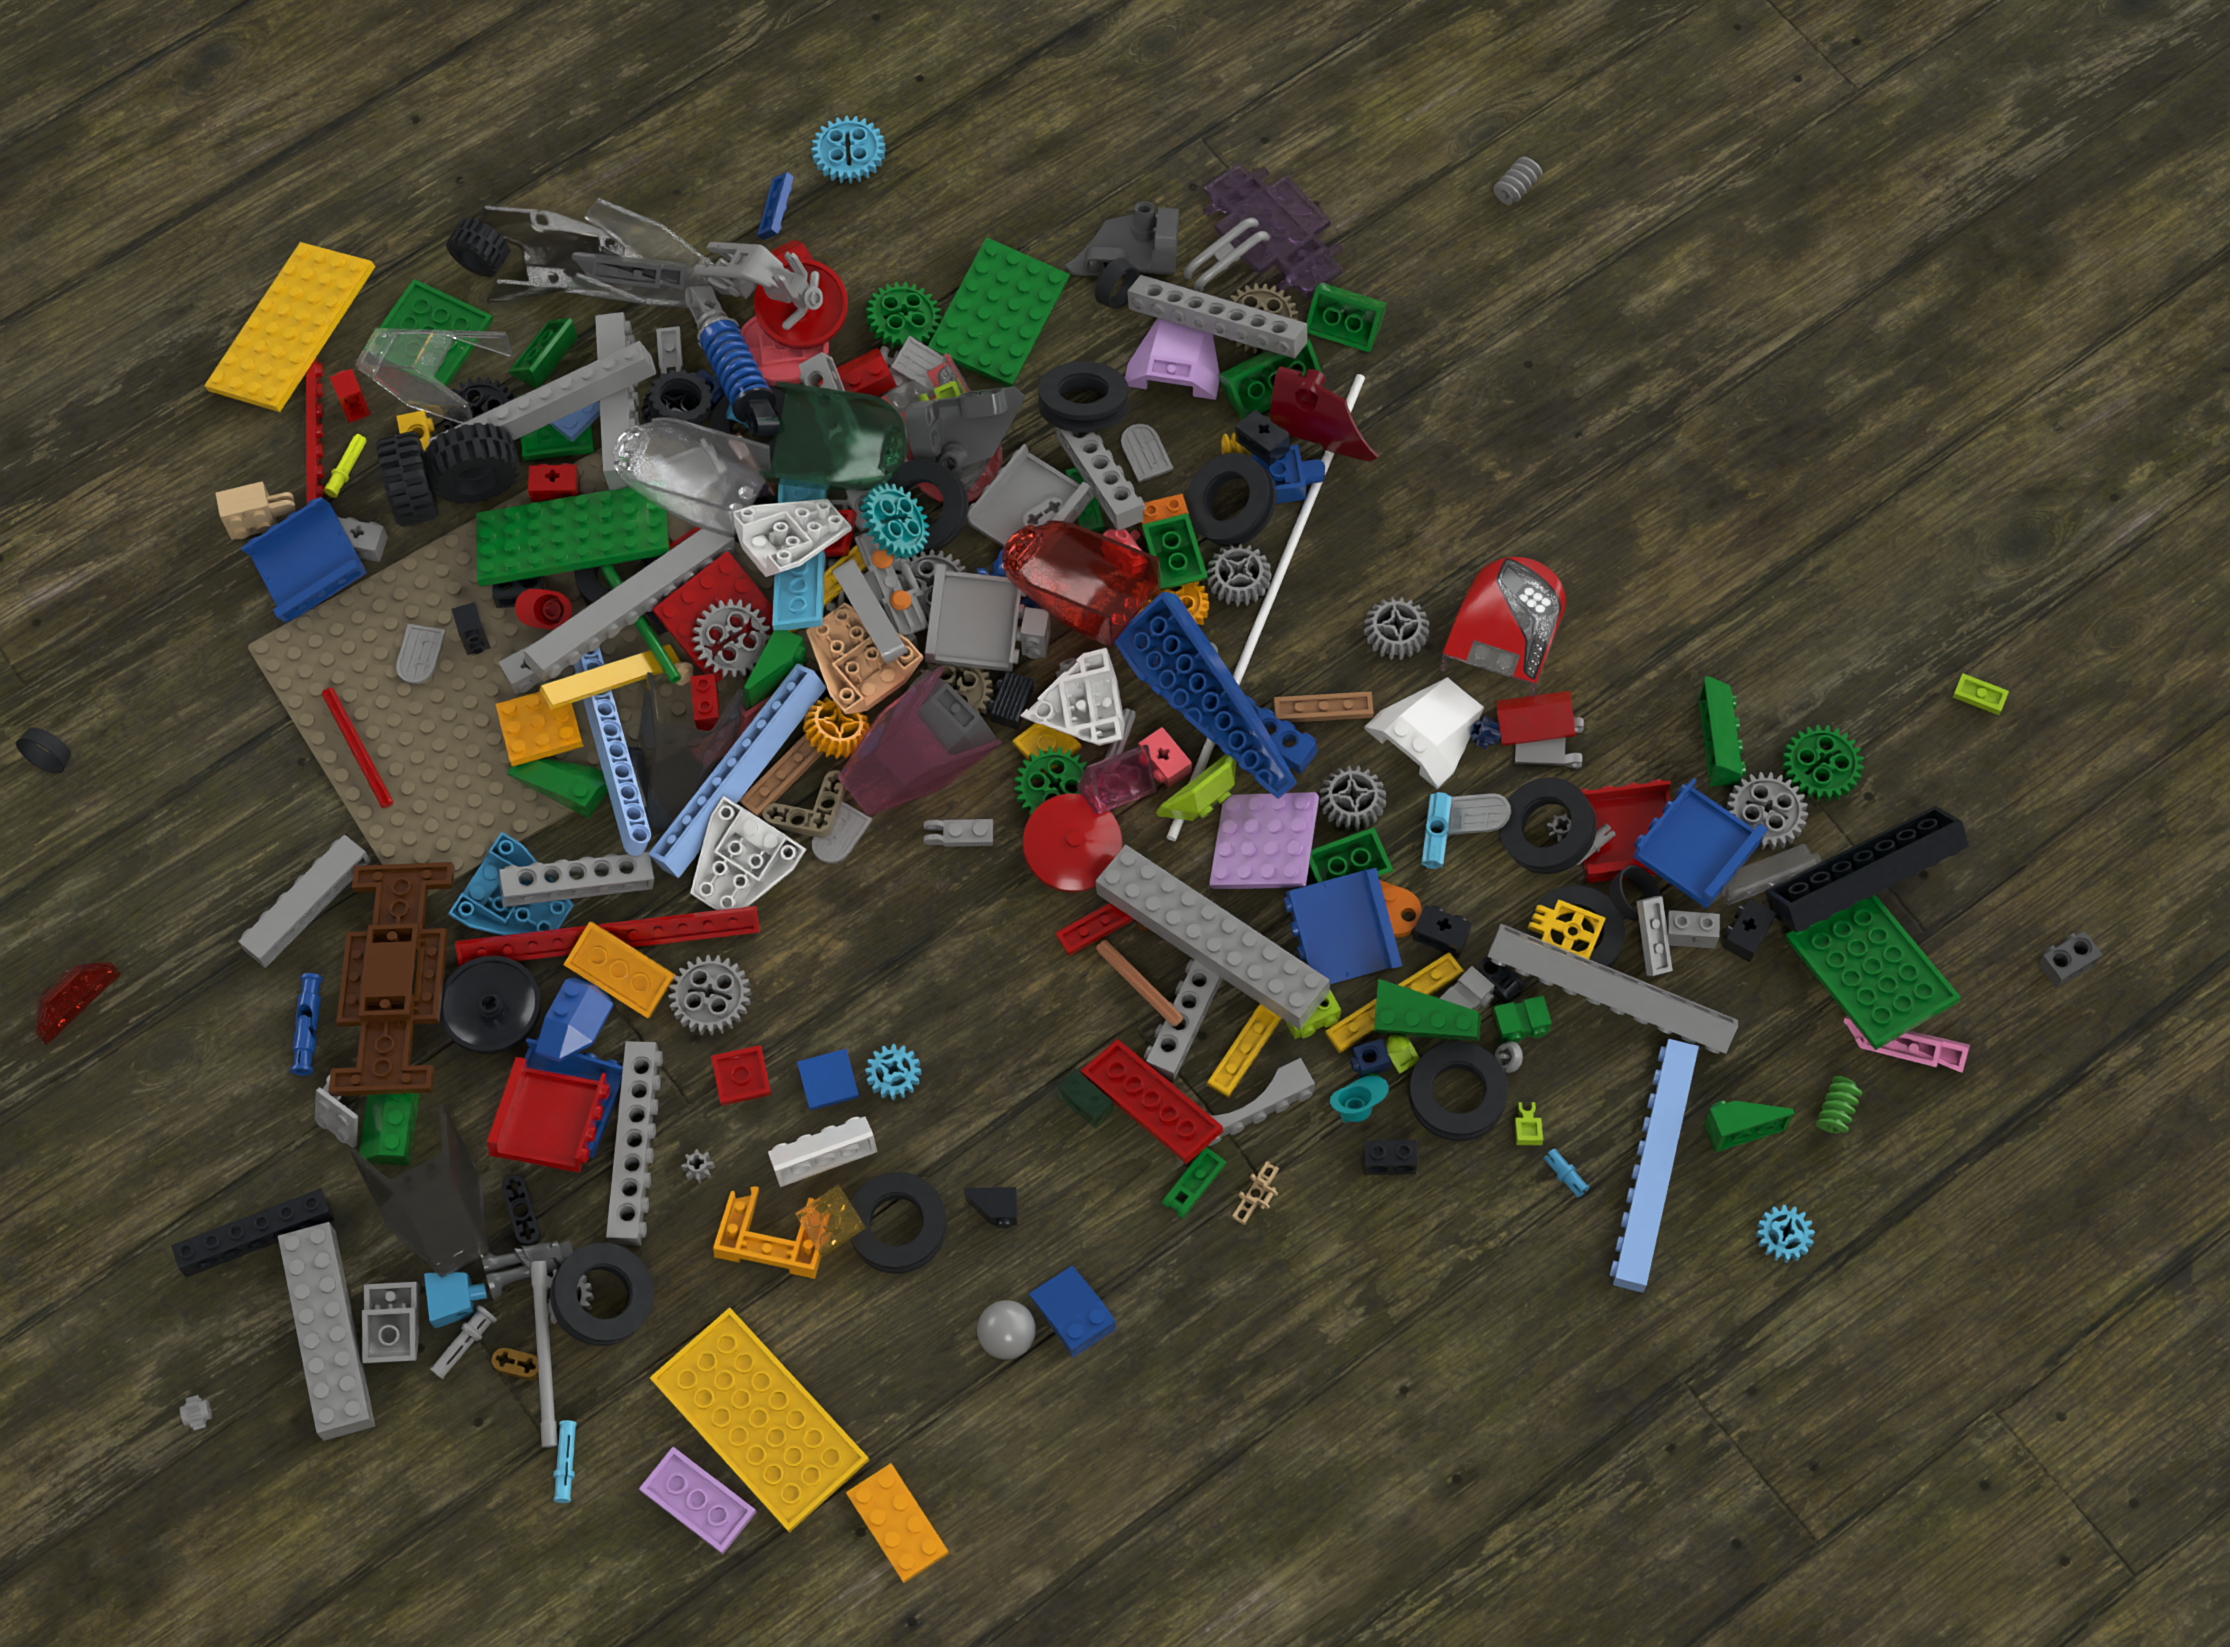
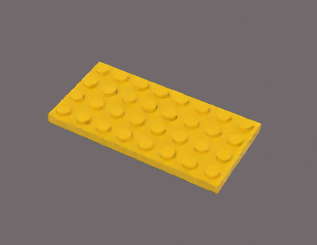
[204,242,375,412]
[650,1307,869,1533]

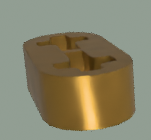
[492,1348,539,1380]

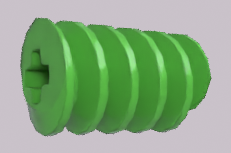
[1816,1076,1862,1133]

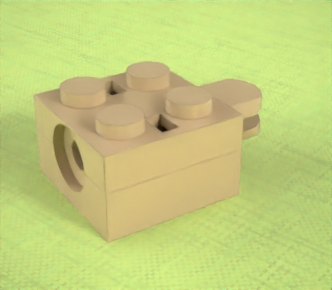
[216,481,296,540]

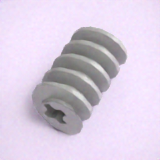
[1493,156,1542,205]

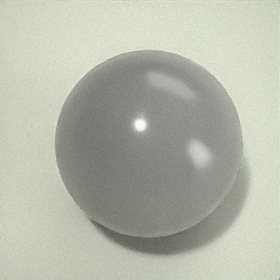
[977,1300,1036,1360]

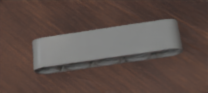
[832,558,908,664]

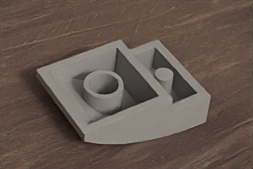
[362,1282,420,1363]

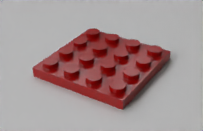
[651,551,774,683]

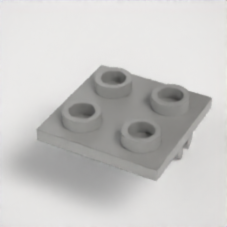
[315,1075,358,1148]

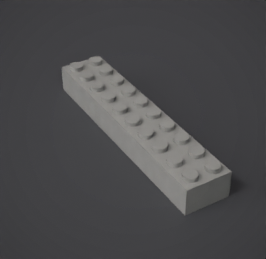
[1095,845,1330,1030]

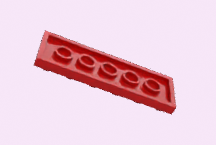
[1080,1039,1224,1164]

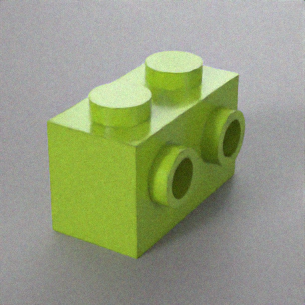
[1285,990,1341,1039]

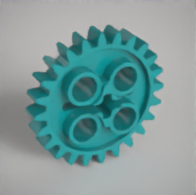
[860,483,929,559]

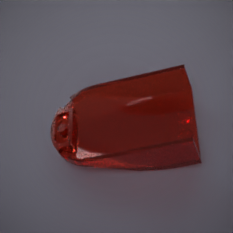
[1002,520,1160,646]

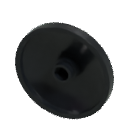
[440,956,542,1054]

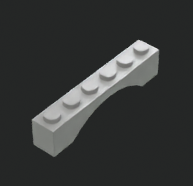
[1177,1058,1315,1158]

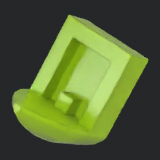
[1385,1034,1420,1074]

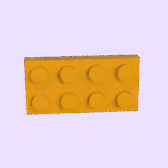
[564,922,676,1018]
[846,1463,949,1583]

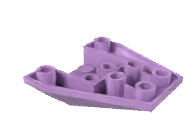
[1125,318,1220,400]

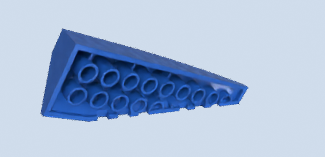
[1111,592,1297,799]

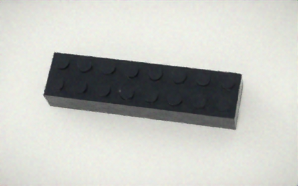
[1765,806,1969,933]

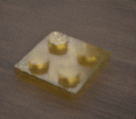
[795,1184,866,1257]

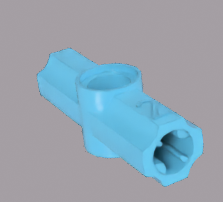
[1421,792,1452,869]

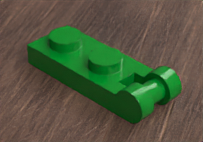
[1162,1147,1226,1219]

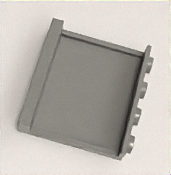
[967,444,1094,568]
[925,564,1027,672]

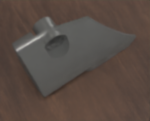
[1065,201,1179,277]
[905,386,1026,473]

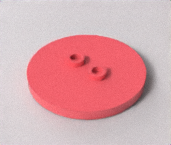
[740,316,829,387]

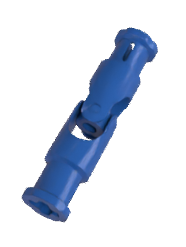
[290,973,323,1076]

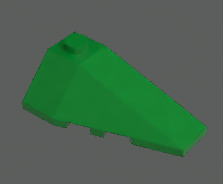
[506,758,608,819]

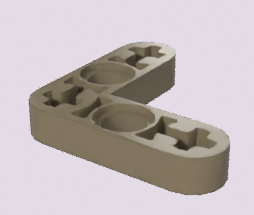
[762,770,847,838]

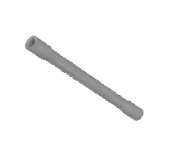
[530,1261,558,1448]

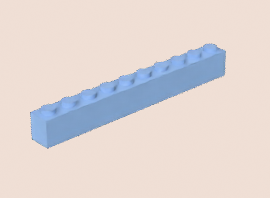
[648,663,827,878]
[1610,1039,1699,1293]

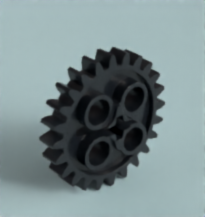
[441,377,514,429]

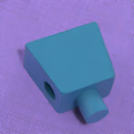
[424,1272,488,1328]

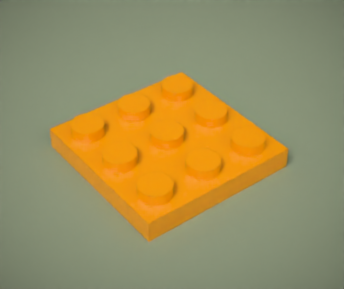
[496,691,584,767]

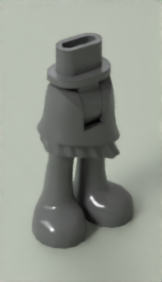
[480,1240,573,1300]

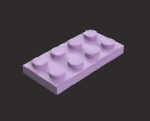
[639,1447,757,1555]

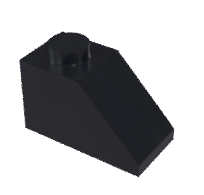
[964,1187,1018,1228]

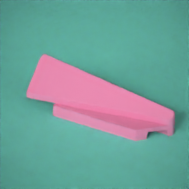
[1844,1016,1970,1073]

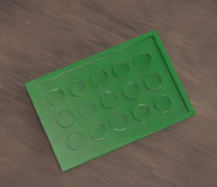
[928,237,1070,387]
[1785,894,1961,1050]

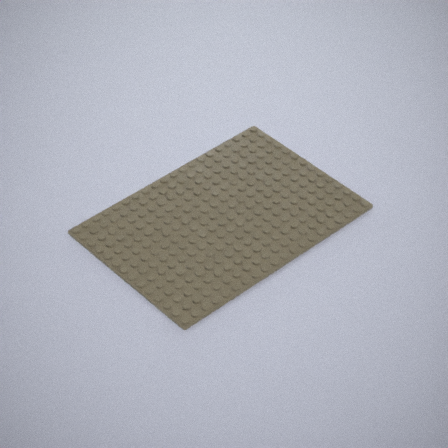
[248,424,820,897]

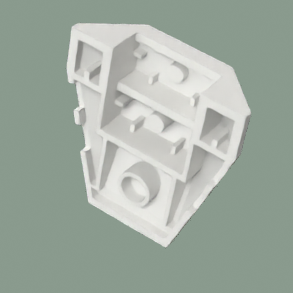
[1364,677,1484,790]

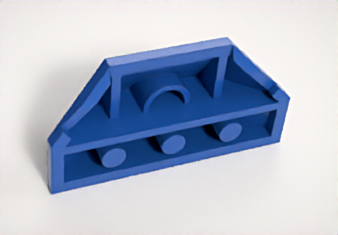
[535,976,613,1062]

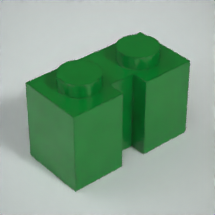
[1492,996,1552,1043]

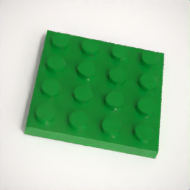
[364,279,494,391]

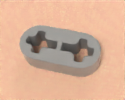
[1023,497,1064,534]

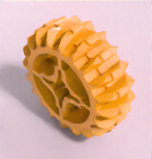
[803,697,869,759]

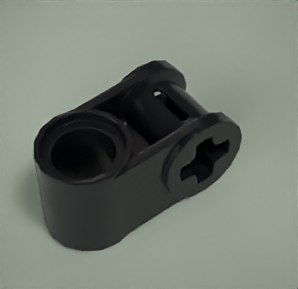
[1478,956,1525,1004]

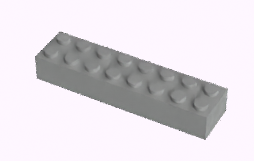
[595,312,644,490]
[278,1222,375,1441]

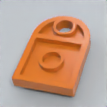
[1380,880,1422,938]

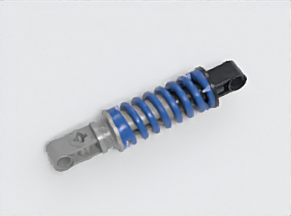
[685,286,780,437]

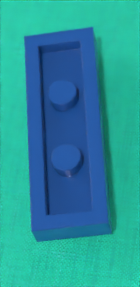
[757,172,794,240]

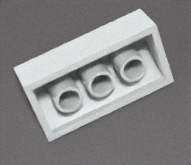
[768,1117,877,1187]

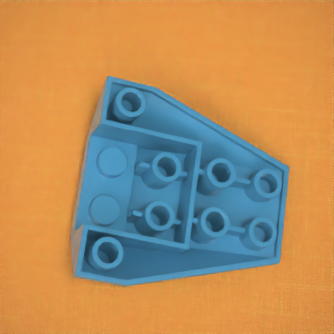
[448,832,574,936]

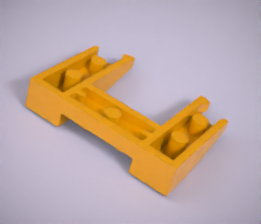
[713,1186,831,1279]

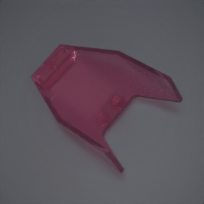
[837,665,1002,816]

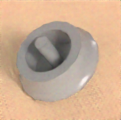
[1495,1041,1523,1073]

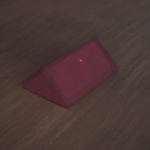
[1077,745,1157,814]

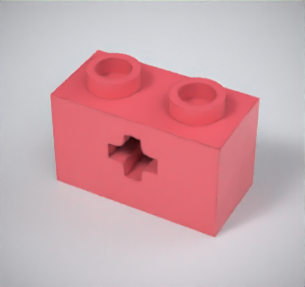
[1138,727,1192,789]

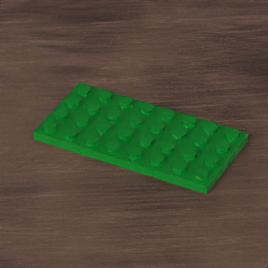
[476,481,670,587]

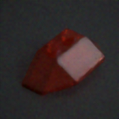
[36,962,121,1045]

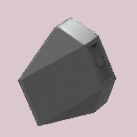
[876,669,996,790]

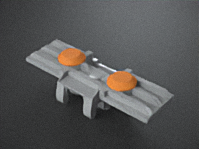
[854,533,929,636]

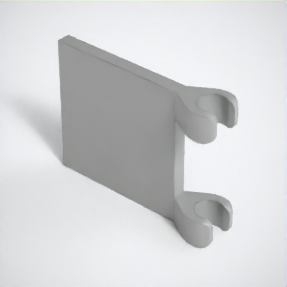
[1515,717,1584,769]

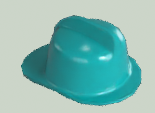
[1330,1076,1389,1123]

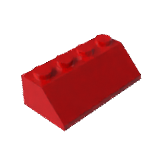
[794,348,897,428]

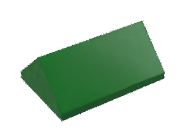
[508,318,578,389]

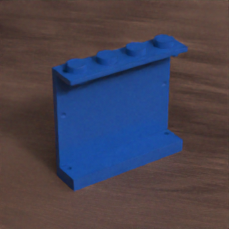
[241,497,367,623]
[1283,868,1402,984]

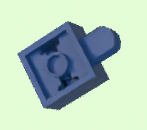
[1251,445,1325,504]

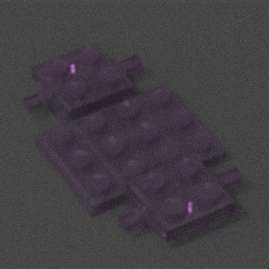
[1203,163,1343,298]

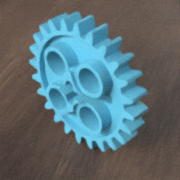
[811,116,886,184]

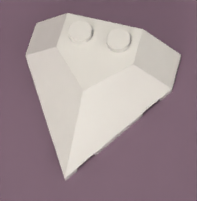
[1020,648,1125,746]

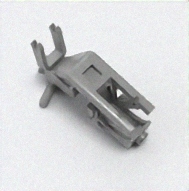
[694,242,823,330]

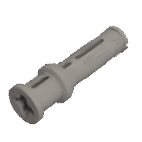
[430,1305,497,1379]

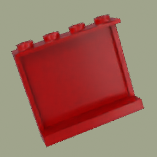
[1580,779,1671,884]
[487,1057,610,1173]

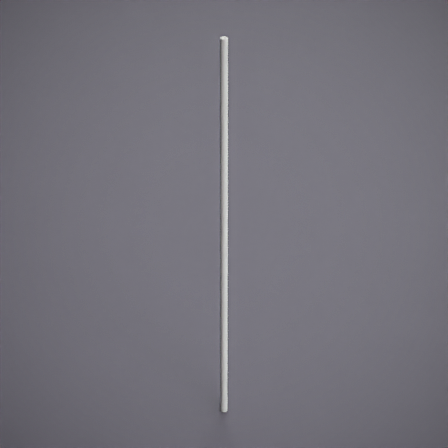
[1167,374,1365,841]

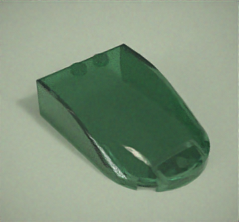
[759,381,908,491]

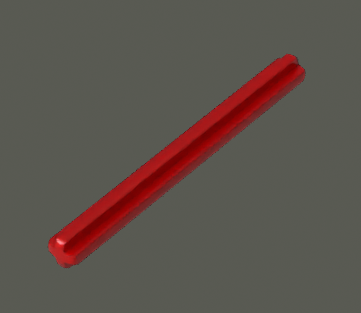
[321,687,393,809]

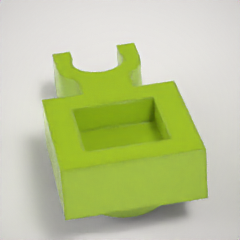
[1514,1102,1543,1145]

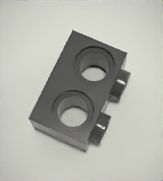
[2038,931,2103,988]

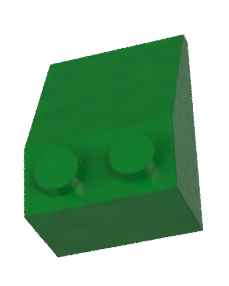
[1142,513,1208,591]
[744,630,808,709]
[1703,1101,1795,1153]

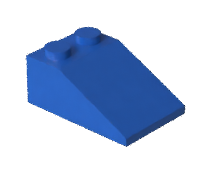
[1029,1265,1116,1358]

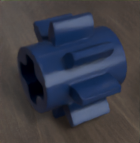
[1470,716,1501,749]

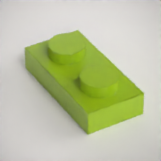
[1953,673,2009,715]

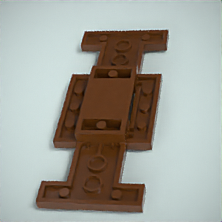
[328,862,455,1096]

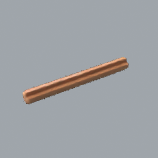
[1096,940,1183,1026]

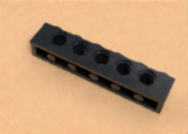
[171,1188,335,1278]

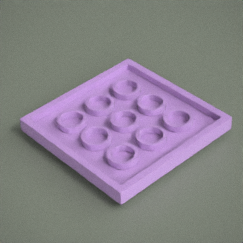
[1209,792,1319,889]

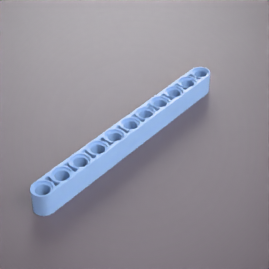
[574,647,651,856]

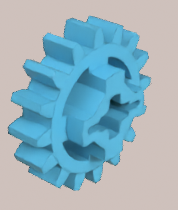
[865,1044,922,1100]
[1756,1205,1815,1263]

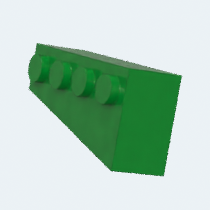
[1374,979,1481,1041]

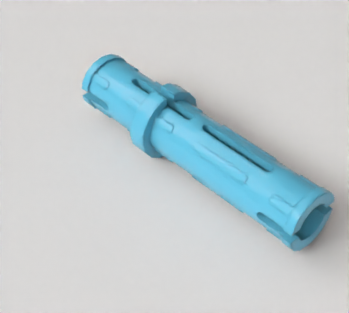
[553,1420,577,1503]

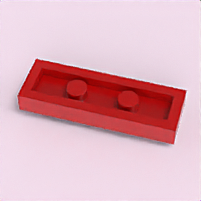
[1056,903,1133,957]

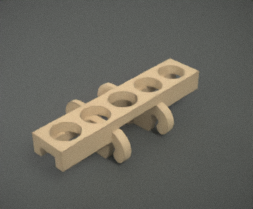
[1232,1161,1279,1225]

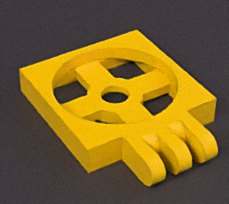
[1528,899,1606,959]

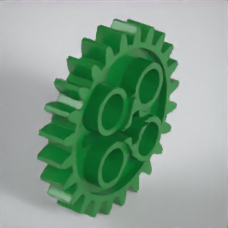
[865,282,941,350]
[1782,725,1864,802]
[1014,746,1094,818]

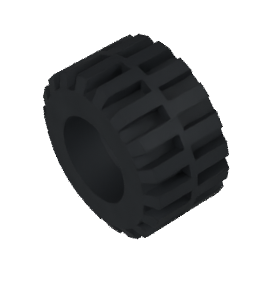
[446,218,510,277]

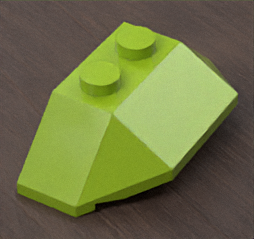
[1156,754,1236,821]

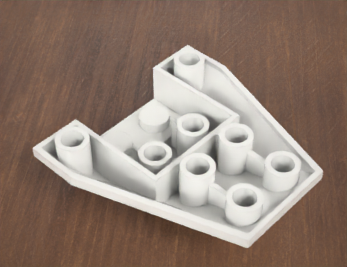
[731,499,852,577]
[690,796,807,910]

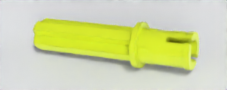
[323,434,367,498]

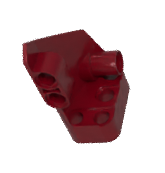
[1270,366,1379,462]

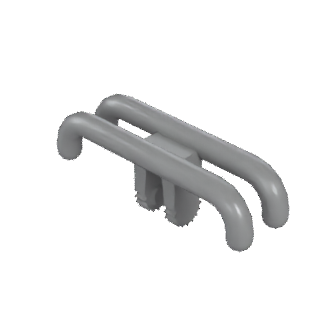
[1183,217,1270,293]

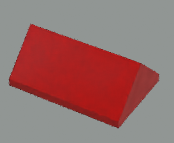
[1497,691,1576,746]

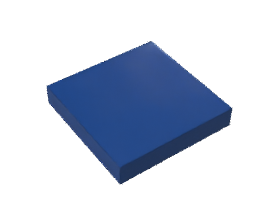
[797,1049,859,1111]

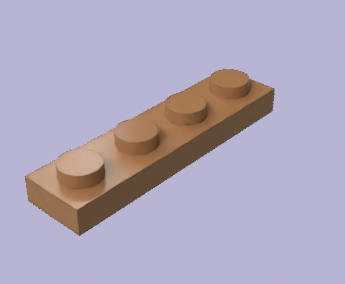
[1274,691,1374,723]
[739,735,824,817]

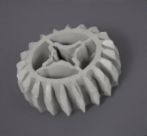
[1206,543,1271,607]
[1364,596,1429,660]
[1319,765,1386,831]

